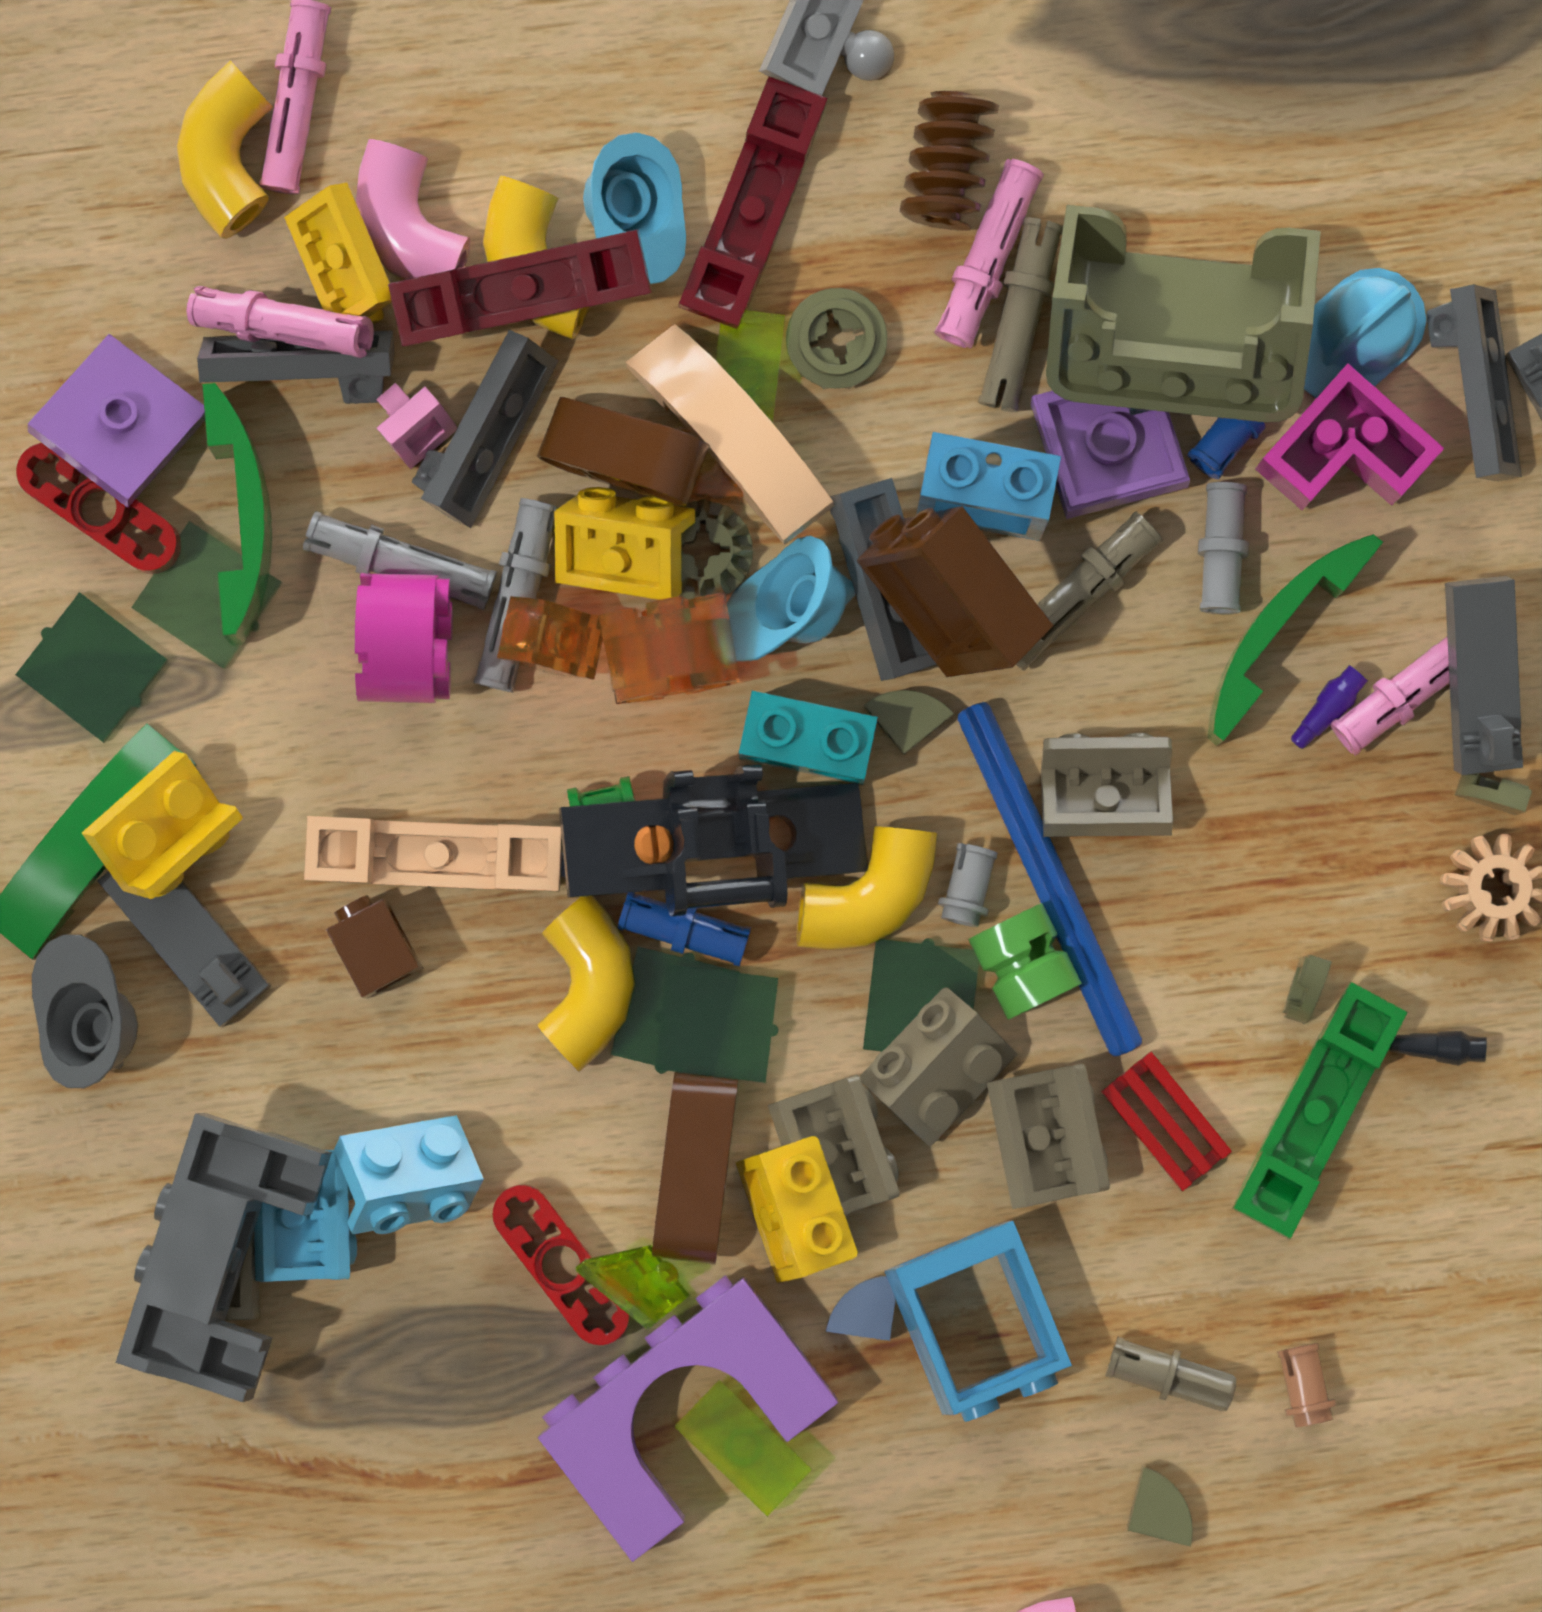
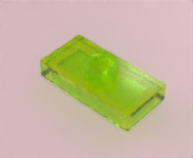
[716,311,785,423]
[674,1379,812,1517]

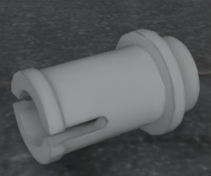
[938,843,998,927]

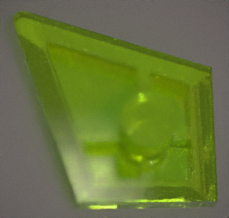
[575,1245,690,1330]

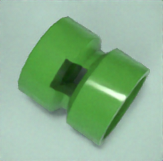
[968,903,1082,1020]

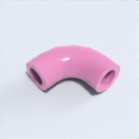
[356,139,470,280]

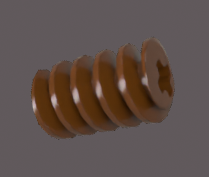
[899,91,999,231]

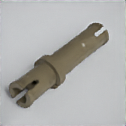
[978,217,1063,412]
[1016,511,1163,671]

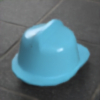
[583,132,686,284]
[1304,268,1427,398]
[718,536,855,662]

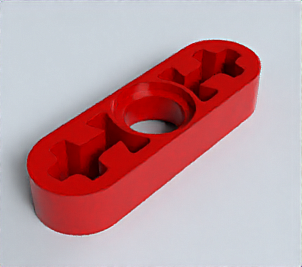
[16,443,182,574]
[492,1185,630,1345]

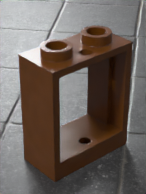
[856,506,1053,677]

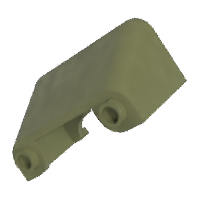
[1046,205,1321,423]

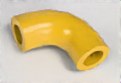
[177,60,274,239]
[483,175,589,339]
[796,826,937,950]
[537,896,635,1072]

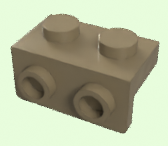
[1041,733,1173,837]
[860,988,1018,1147]
[987,1064,1110,1209]
[768,1075,900,1215]

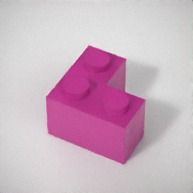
[1255,363,1444,511]

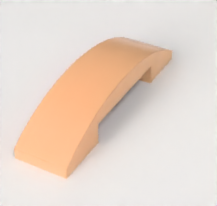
[625,324,834,545]
[304,816,562,892]

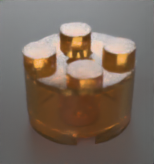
[599,593,739,705]

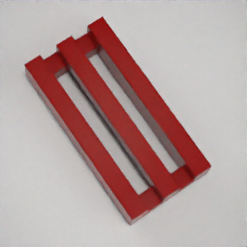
[1100,1051,1232,1192]

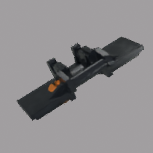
[559,764,868,917]

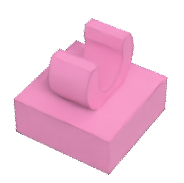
[376,383,458,470]

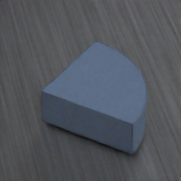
[826,1276,896,1341]

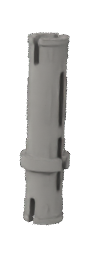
[474,498,559,693]
[303,511,497,610]

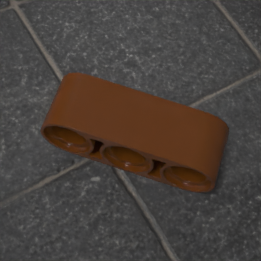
[537,397,710,506]
[652,1072,738,1265]

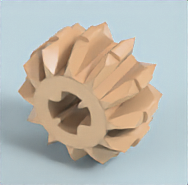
[1440,834,1542,942]

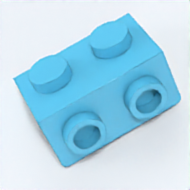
[334,1115,484,1234]
[254,1150,357,1282]

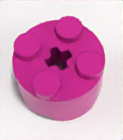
[355,573,453,703]

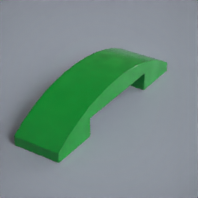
[202,383,272,646]
[1208,534,1383,746]
[0,723,197,960]
[1232,982,1408,1239]

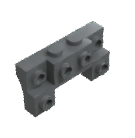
[115,1113,332,1402]

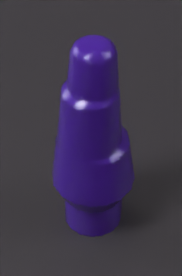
[1291,665,1368,749]

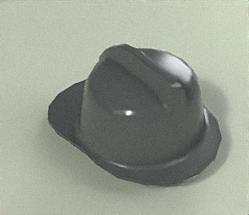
[32,934,138,1089]

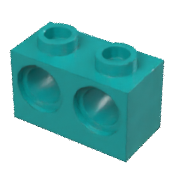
[738,691,878,785]

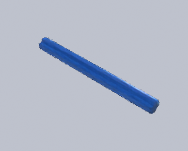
[958,702,1142,1056]

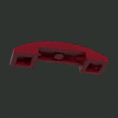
[678,76,828,329]
[388,229,652,347]

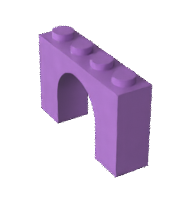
[538,1275,838,1562]

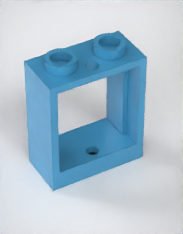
[916,432,1061,541]
[884,1221,1072,1422]

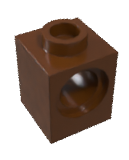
[326,895,424,999]

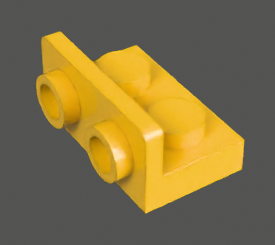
[284,182,392,324]
[554,487,695,602]
[82,751,243,899]
[735,1136,858,1283]

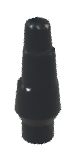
[1389,1031,1487,1066]

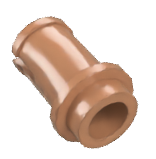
[1277,1343,1337,1427]

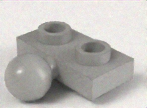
[759,0,894,96]

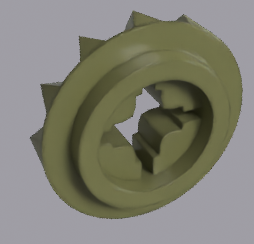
[786,288,887,389]
[677,499,753,601]

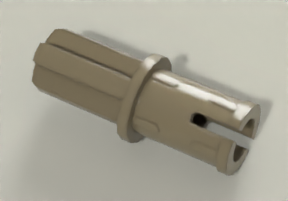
[1105,1336,1236,1412]

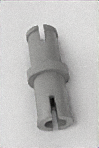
[1198,482,1249,615]

